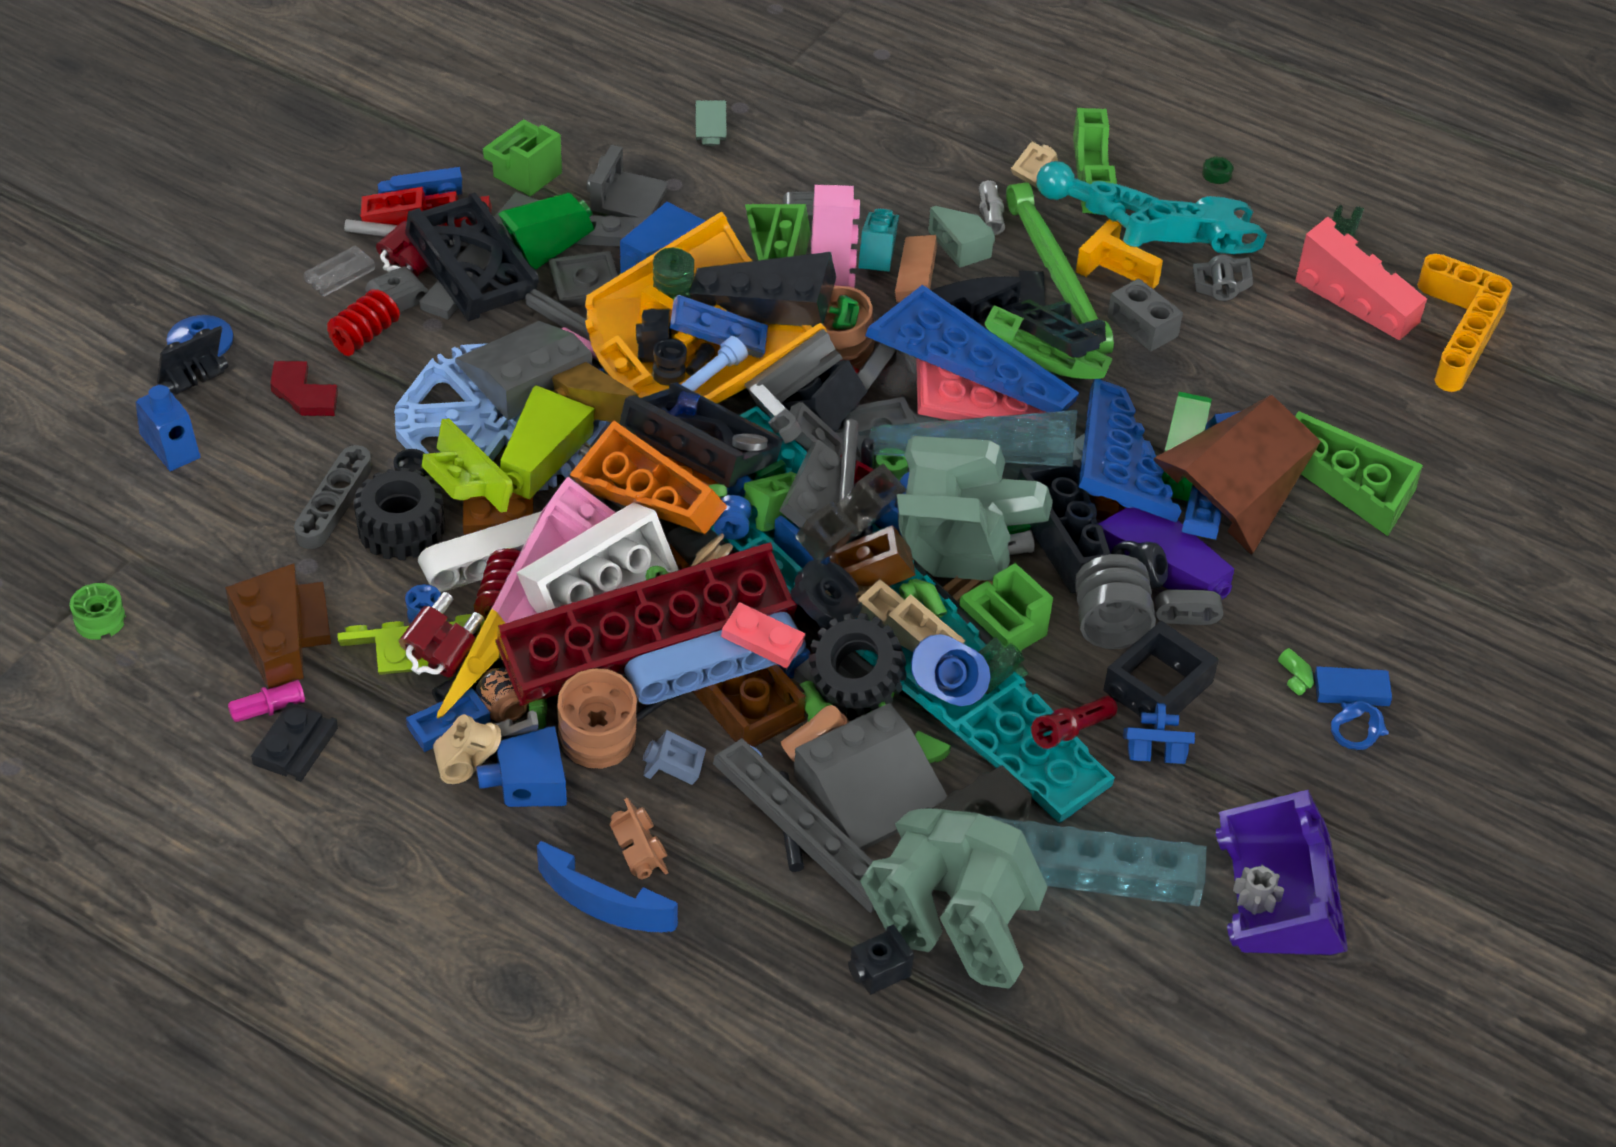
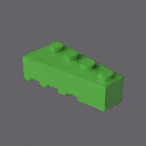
[1295,411,1423,536]

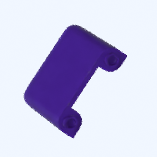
[1216,790,1347,955]

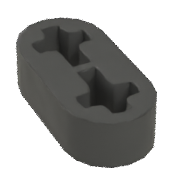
[1155,589,1223,625]

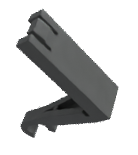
[744,329,843,443]

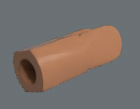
[781,705,848,761]

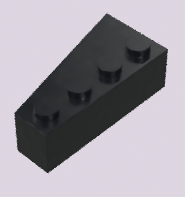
[689,252,836,327]
[1017,459,1110,594]

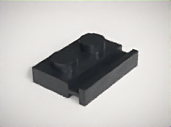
[251,702,338,782]

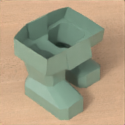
[897,436,1052,581]
[860,808,1048,989]

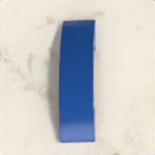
[537,841,678,932]

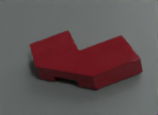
[270,361,338,416]

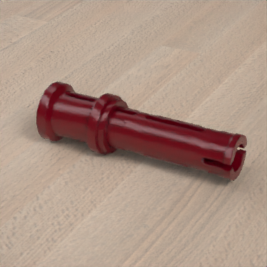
[1031,696,1118,749]

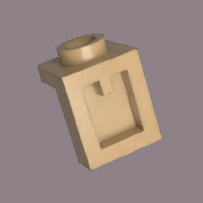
[1011,141,1058,188]

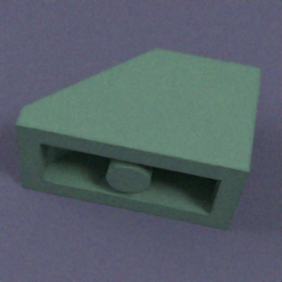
[695,101,726,146]
[928,206,995,268]

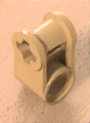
[433,715,501,784]

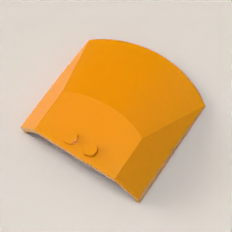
[585,212,827,403]

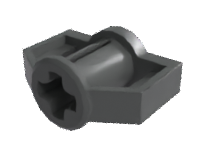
[1193,255,1253,301]

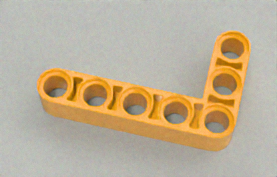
[1418,254,1512,392]

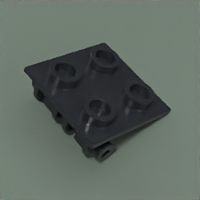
[157,326,228,395]

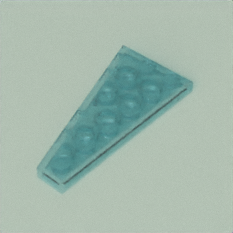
[869,410,1077,467]

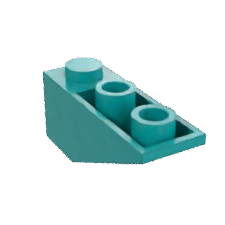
[858,209,899,272]

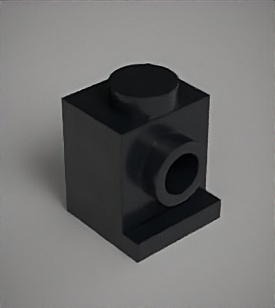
[636,309,672,362]
[848,924,914,995]

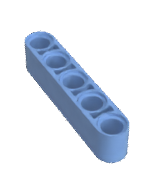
[624,612,806,705]

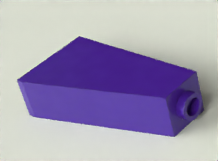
[1098,507,1235,600]

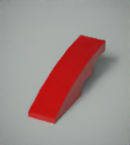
[361,187,492,227]

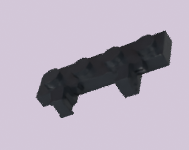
[1003,299,1106,358]

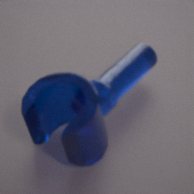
[668,391,700,417]

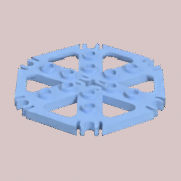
[394,343,611,490]

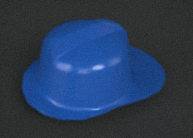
[911,634,990,706]

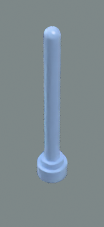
[681,336,748,391]

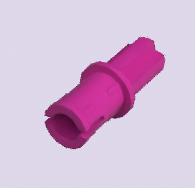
[228,679,305,722]

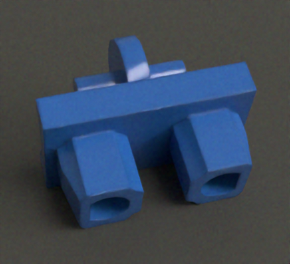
[1123,703,1195,764]

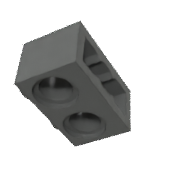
[1107,279,1183,352]

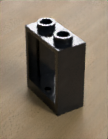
[1103,621,1219,726]

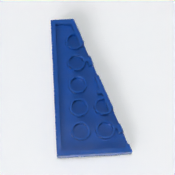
[865,285,1079,417]
[1079,379,1182,522]

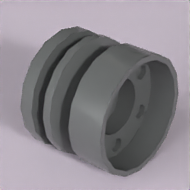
[1075,554,1156,649]

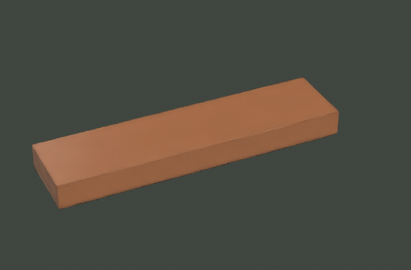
[895,235,938,303]

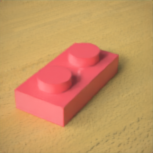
[721,602,805,668]

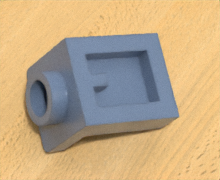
[643,730,706,785]

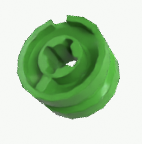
[69,583,126,640]

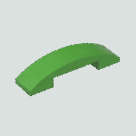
[985,305,1113,379]

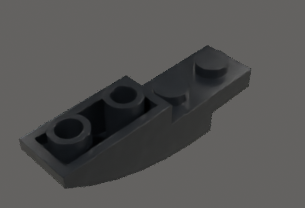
[931,276,1022,323]

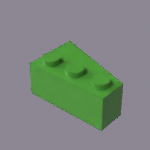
[745,204,811,261]

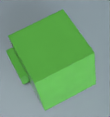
[483,119,562,196]
[960,563,1053,661]

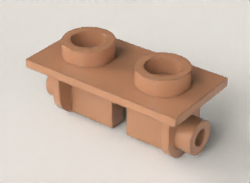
[610,798,669,879]

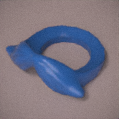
[1331,701,1389,750]

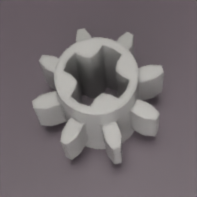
[1233,865,1284,915]

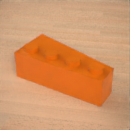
[570,420,728,534]

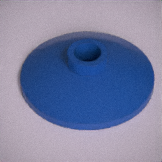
[167,315,233,357]

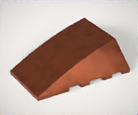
[1153,395,1321,555]

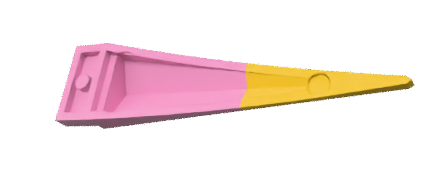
[437,477,616,719]

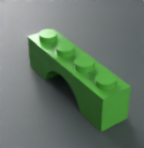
[1073,108,1117,214]

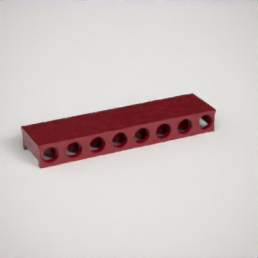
[495,542,797,706]

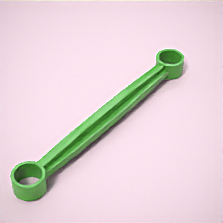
[1006,182,1114,354]

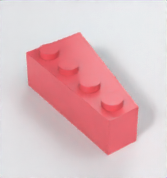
[1295,217,1427,341]

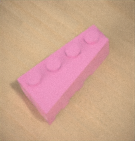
[811,185,860,288]

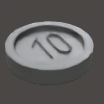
[732,434,767,451]

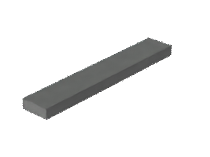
[420,192,540,320]
[713,739,875,913]

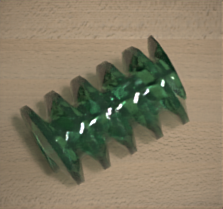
[653,247,695,299]

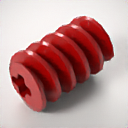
[327,289,400,356]

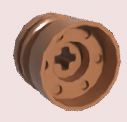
[812,286,875,369]
[557,668,637,769]

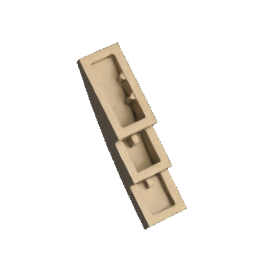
[825,579,965,652]

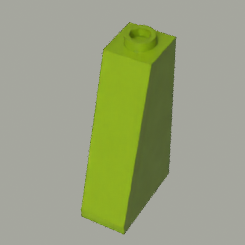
[500,385,595,499]

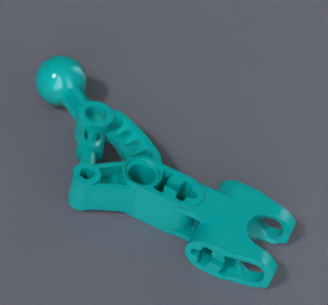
[1036,161,1267,254]

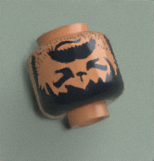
[475,667,528,722]

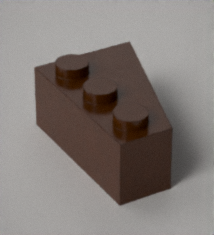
[225,563,304,689]

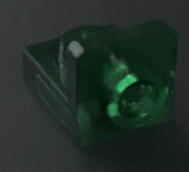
[978,637,1029,695]

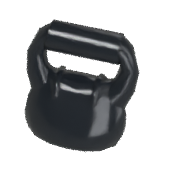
[1111,541,1168,589]

